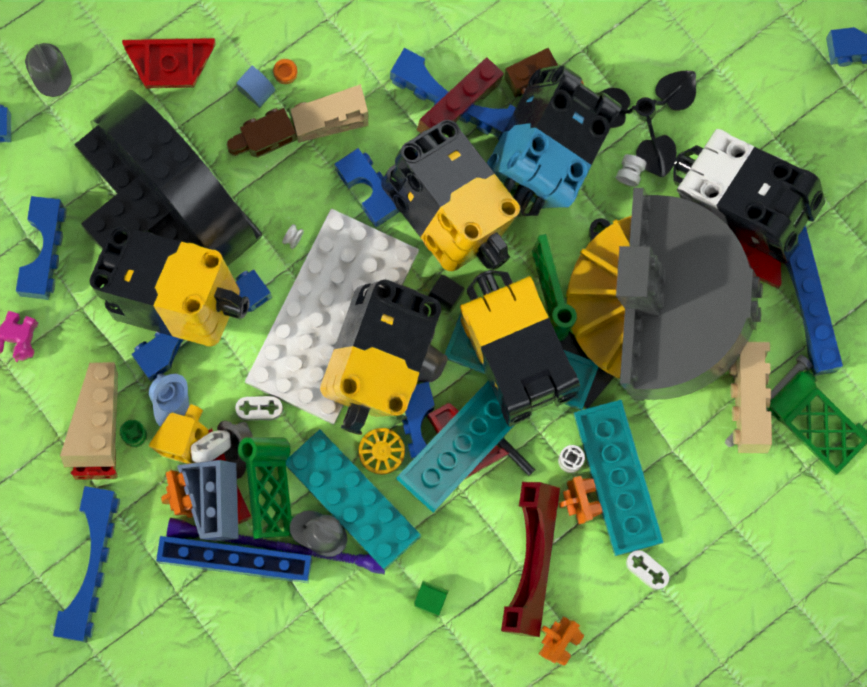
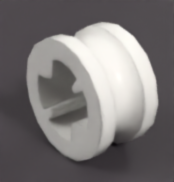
[282,224,304,249]

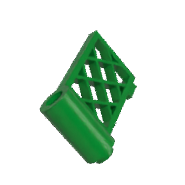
[532,234,577,341]
[767,371,867,475]
[238,437,294,539]

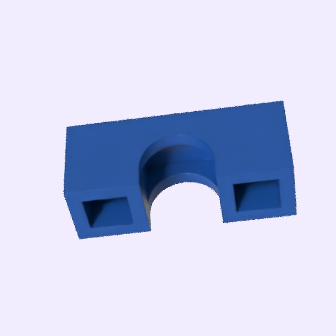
[334,148,399,228]

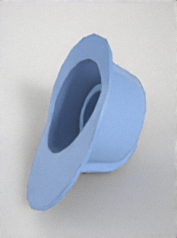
[149,373,189,427]

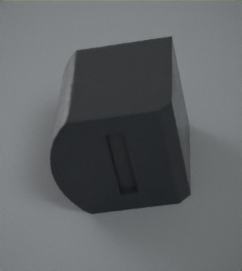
[428,275,465,313]

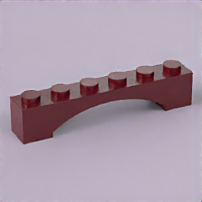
[501,482,560,637]

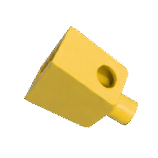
[149,404,208,464]

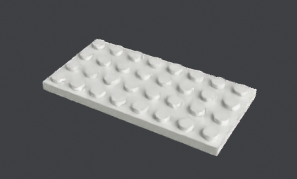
[245,209,419,425]

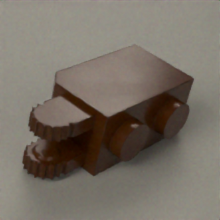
[227,108,297,158]

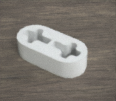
[235,396,283,421]
[191,430,231,463]
[626,550,669,590]

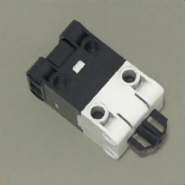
[673,129,826,264]

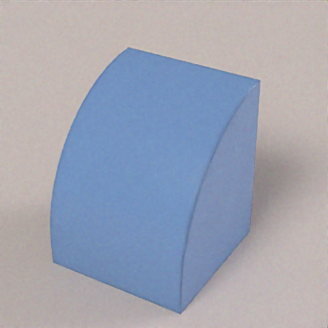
[236,65,275,108]

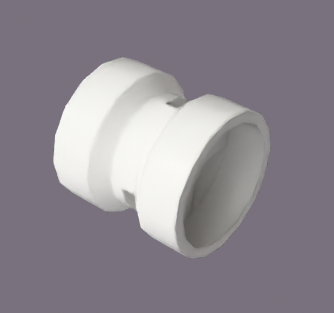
[616,154,647,187]
[558,445,585,473]

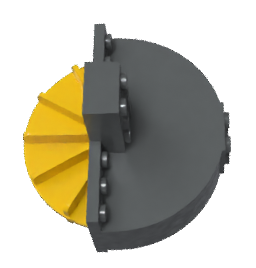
[566,188,763,401]

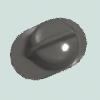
[25,43,72,97]
[418,345,448,383]
[217,420,253,479]
[290,511,348,557]

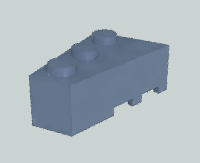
[177,460,238,541]

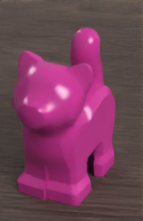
[0,311,39,362]

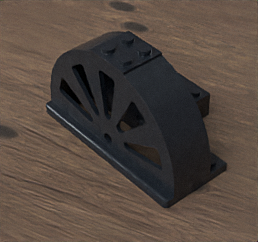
[74,89,262,267]

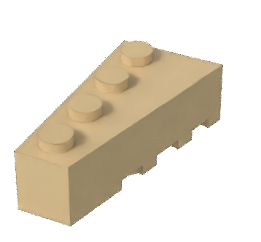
[729,342,772,453]
[60,362,118,467]

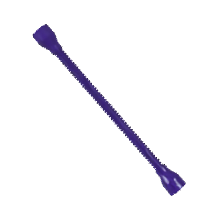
[167,517,385,575]

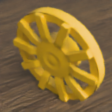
[358,428,405,475]

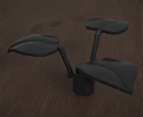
[599,70,696,177]

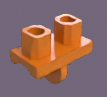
[161,470,193,518]
[558,476,603,525]
[539,616,584,666]

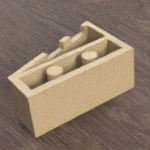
[290,84,368,143]

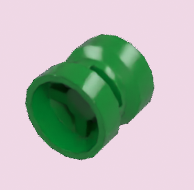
[120,419,147,448]

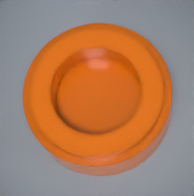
[273,59,298,84]

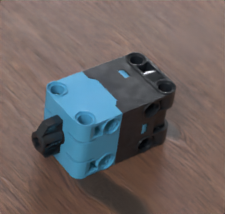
[486,65,621,217]

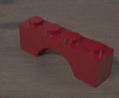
[417,57,504,136]

